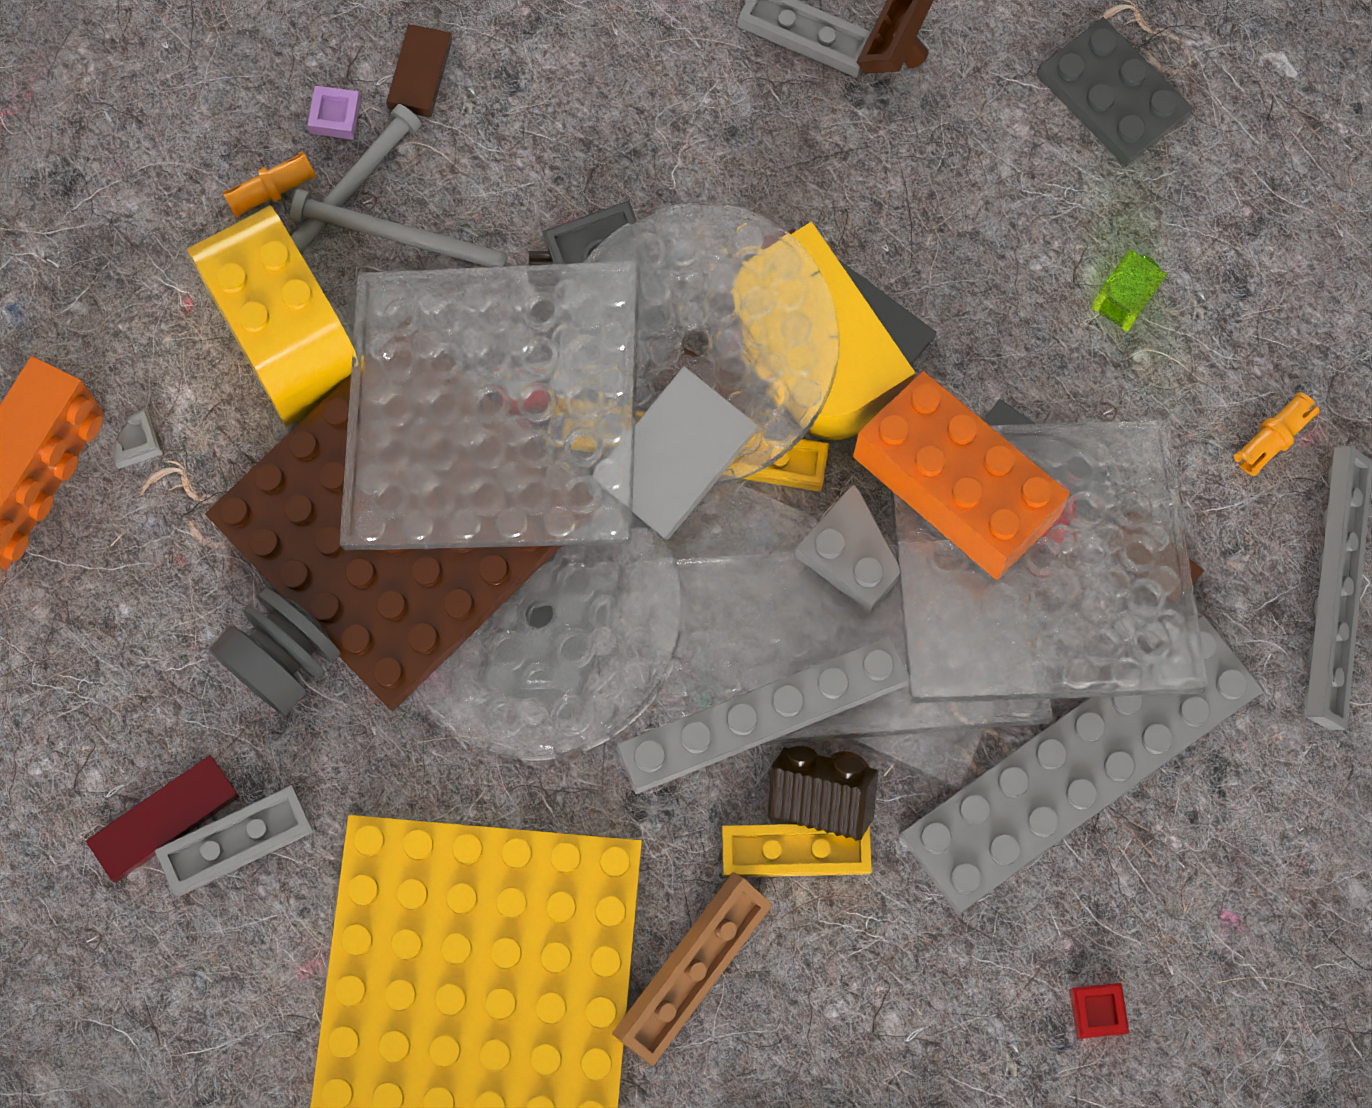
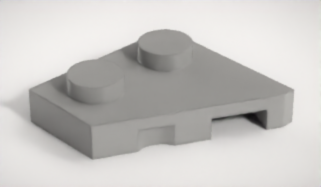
[795,484,902,613]

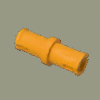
[222,151,317,218]
[1234,392,1320,476]

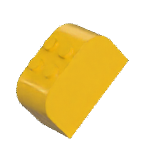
[186,205,361,427]
[734,221,916,441]

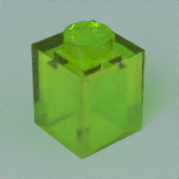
[1090,249,1168,332]

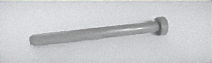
[291,104,422,253]
[290,189,507,269]

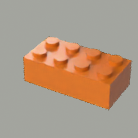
[0,356,104,571]
[853,371,1071,581]

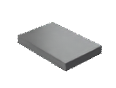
[592,366,760,541]

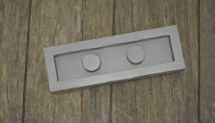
[737,0,871,78]
[155,785,314,897]

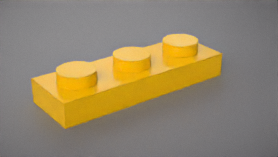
[721,824,872,878]

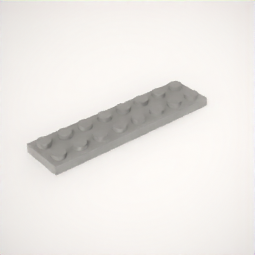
[899,615,1264,915]

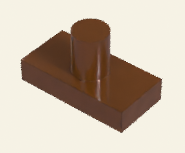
[856,0,934,74]

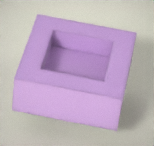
[307,86,361,140]

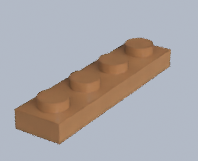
[612,872,773,1067]

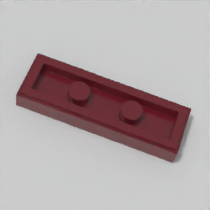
[85,755,240,883]

